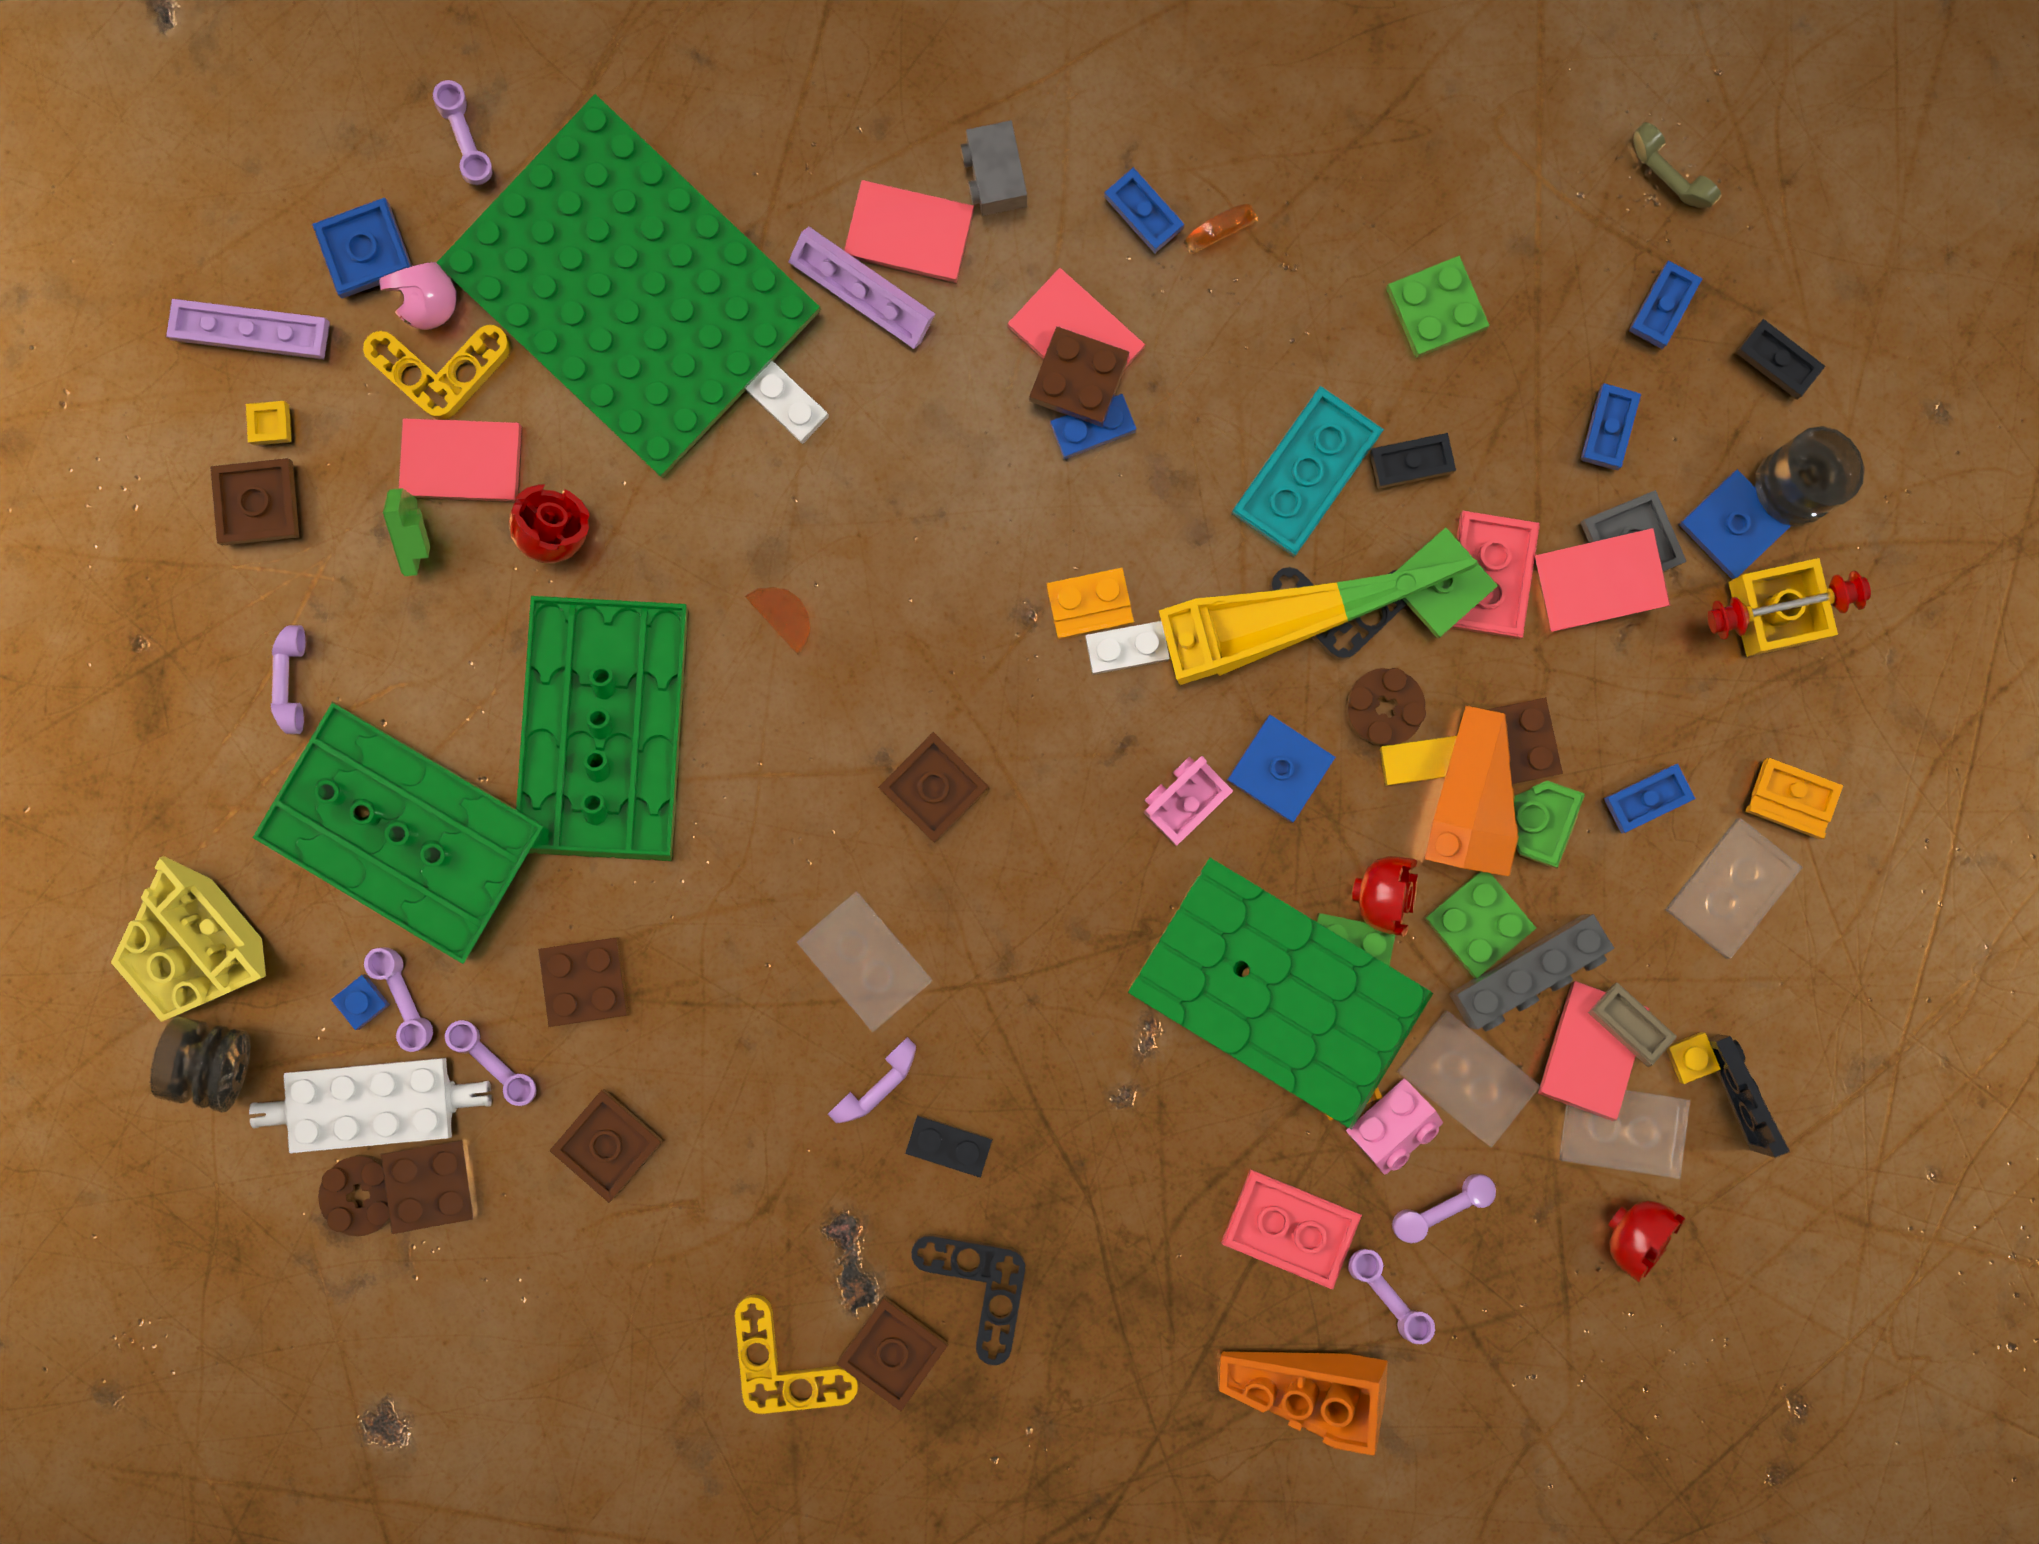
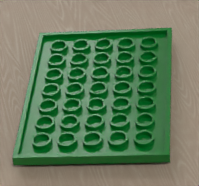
[436,94,822,478]

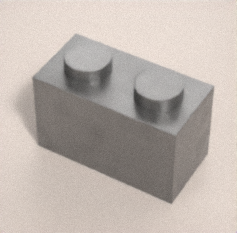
[960,120,1027,216]

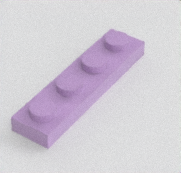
[788,227,935,349]
[166,299,330,359]

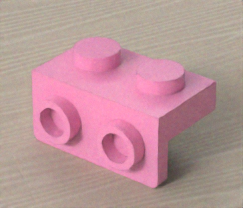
[1143,756,1233,846]
[1346,1078,1443,1175]

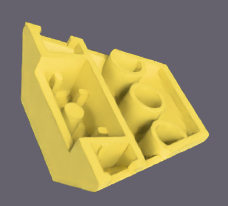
[111,856,266,1022]

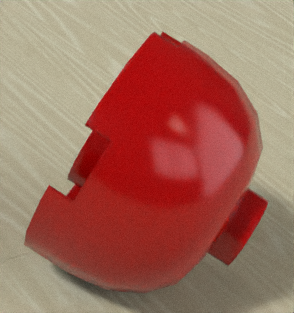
[509,484,590,564]
[1352,856,1418,937]
[1608,1200,1686,1283]

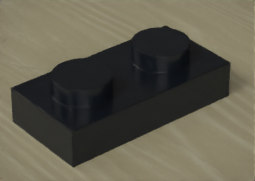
[1736,319,1825,399]
[1370,433,1456,489]
[905,1115,993,1178]

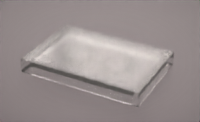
[1665,818,1803,959]
[797,891,933,1032]
[1396,1010,1540,1148]
[1559,1090,1690,1179]

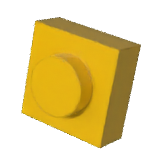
[246,401,292,445]
[1666,1032,1721,1084]

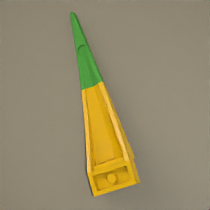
[1159,559,1478,685]

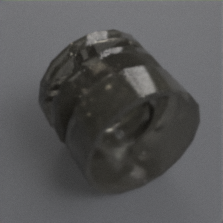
[1755,426,1865,527]
[150,1017,251,1112]

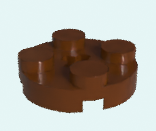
[1346,668,1426,746]
[318,1155,390,1236]

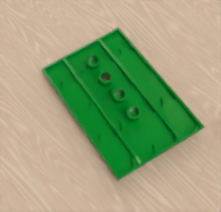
[516,596,688,861]
[252,701,543,964]
[1128,857,1433,1129]

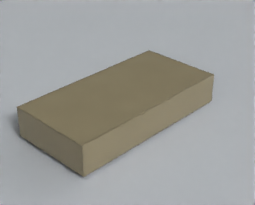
[1588,982,1677,1067]

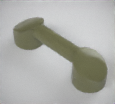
[1633,122,1721,208]

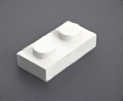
[745,361,829,444]
[1085,621,1170,675]

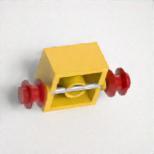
[1708,558,1871,657]

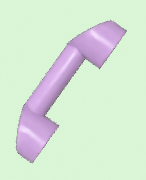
[433,80,493,185]
[271,625,306,734]
[364,947,433,1052]
[445,1020,537,1106]
[828,1037,916,1123]
[1392,1174,1496,1243]
[1349,1249,1435,1345]

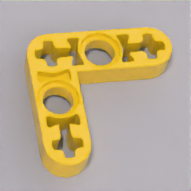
[363,325,511,420]
[735,1294,859,1414]

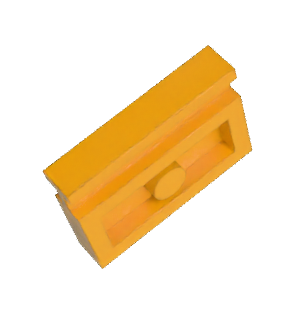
[1046,567,1134,640]
[1745,758,1843,839]

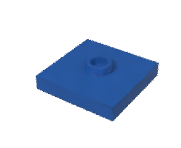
[312,197,412,299]
[1678,469,1792,580]
[1226,715,1336,823]

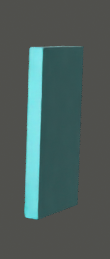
[1231,386,1384,557]

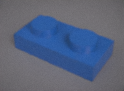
[1104,167,1185,254]
[1628,260,1703,349]
[1580,383,1641,471]
[1050,393,1137,460]
[1604,764,1695,833]

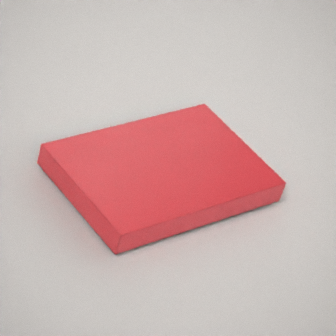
[844,180,974,283]
[1008,268,1145,370]
[399,418,522,502]
[1451,511,1540,639]
[1535,528,1671,632]
[1538,981,1649,1121]
[1221,1169,1362,1290]

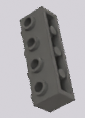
[1449,914,1614,1031]

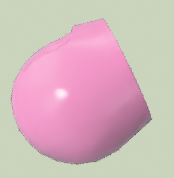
[379,262,456,330]

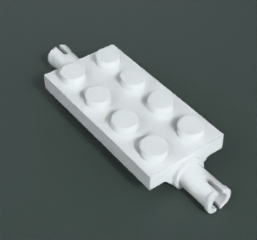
[249,1058,492,1153]

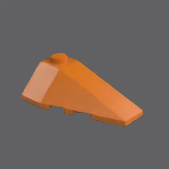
[1425,706,1519,876]
[1219,1352,1388,1456]

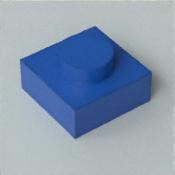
[331,974,390,1030]

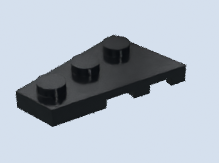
[1708,1034,1790,1158]

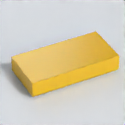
[1380,736,1457,786]

